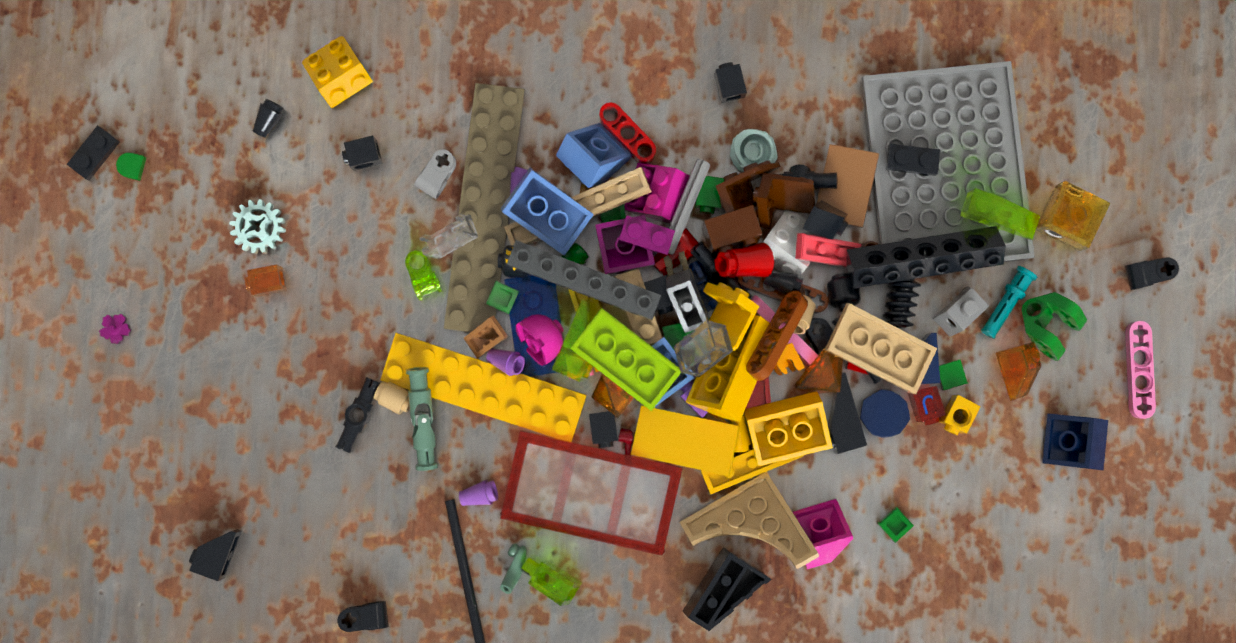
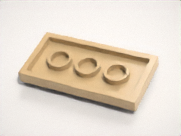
[825,303,937,394]

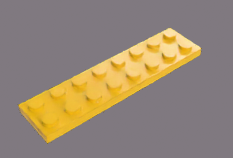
[380,333,587,443]

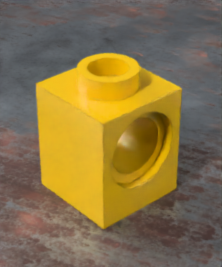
[939,395,981,435]

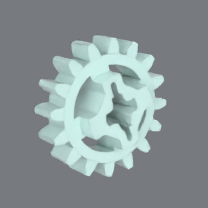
[229,199,286,254]

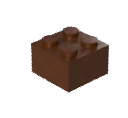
[702,205,762,256]

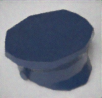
[860,389,910,438]

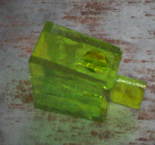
[521,557,583,606]

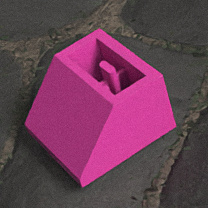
[624,163,690,223]

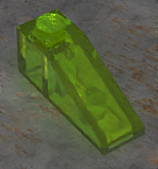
[960,188,1040,240]
[552,299,593,382]

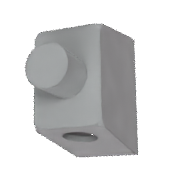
[933,286,989,337]

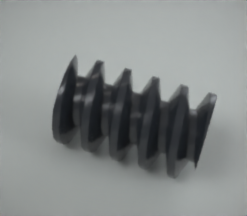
[883,279,921,328]

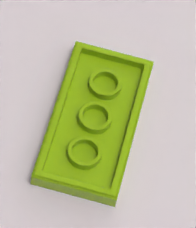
[570,308,683,411]

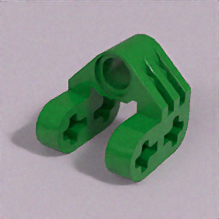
[1022,292,1087,361]

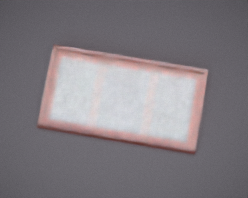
[500,430,683,556]

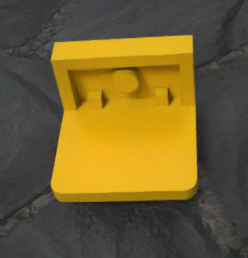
[302,36,373,108]
[701,282,760,351]

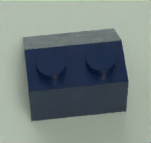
[1042,413,1108,471]

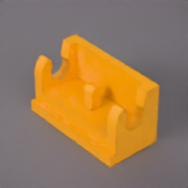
[773,343,805,375]

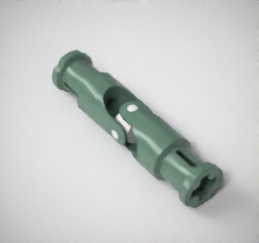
[406,367,438,471]

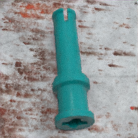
[981,266,1038,339]

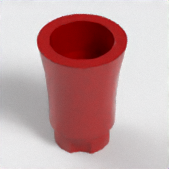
[715,242,774,278]

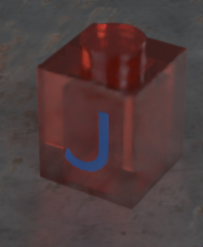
[908,386,946,426]

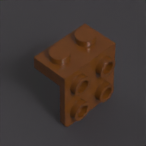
[716,160,781,213]
[753,173,815,229]

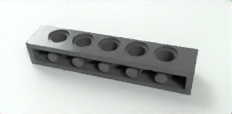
[507,240,661,321]

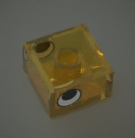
[1035,181,1110,251]

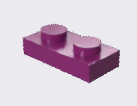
[619,215,675,255]

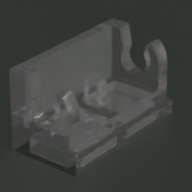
[419,214,478,259]

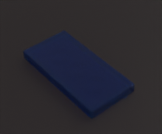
[504,275,568,377]

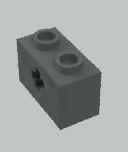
[666,269,709,333]

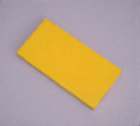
[631,405,740,476]

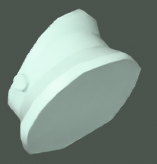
[730,129,778,172]

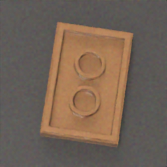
[816,144,879,228]

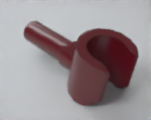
[618,428,633,464]

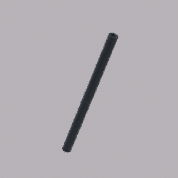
[445,499,485,643]

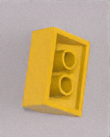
[744,391,833,466]

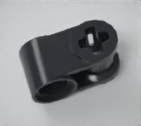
[1124,257,1179,290]
[804,318,839,366]
[337,601,389,632]

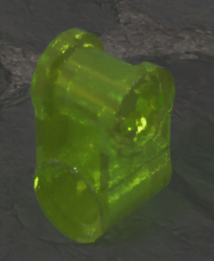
[405,250,443,301]

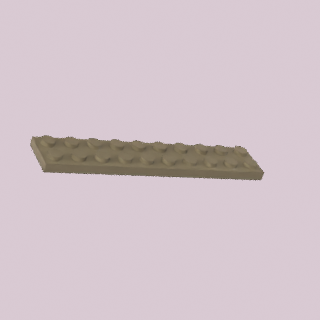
[444,83,525,332]

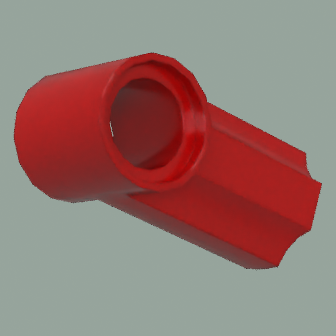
[654,228,699,276]

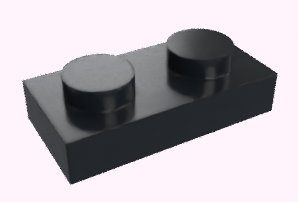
[66,125,120,181]
[886,144,940,176]

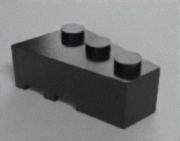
[683,547,772,631]

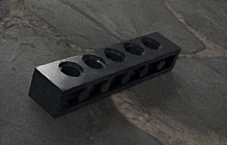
[846,226,1006,289]

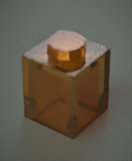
[245,264,287,297]

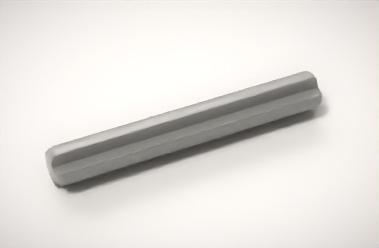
[668,159,710,255]

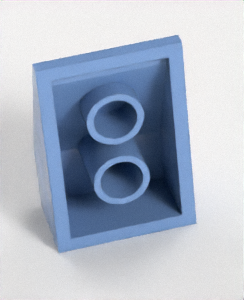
[501,168,594,255]

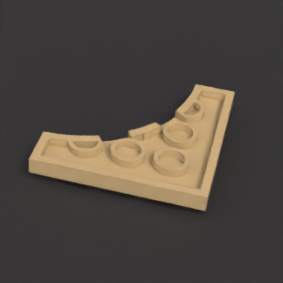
[679,472,819,569]

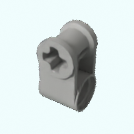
[414,149,456,199]

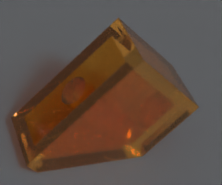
[996,342,1042,401]

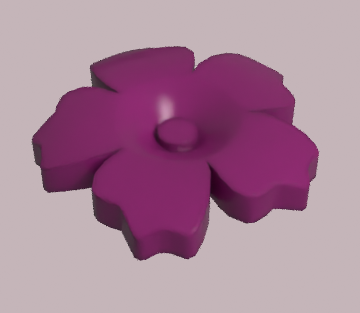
[99,314,131,344]

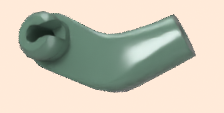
[500,544,527,594]

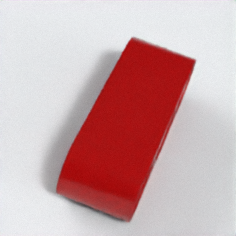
[599,102,656,164]

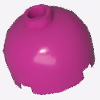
[516,314,564,366]

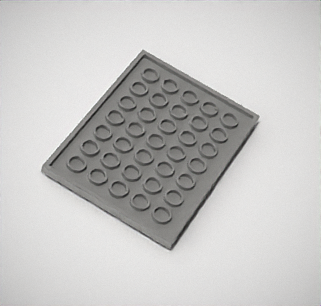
[862,61,1035,261]

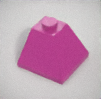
[793,499,853,569]

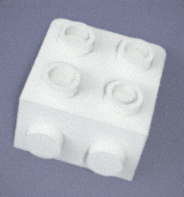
[763,210,823,277]

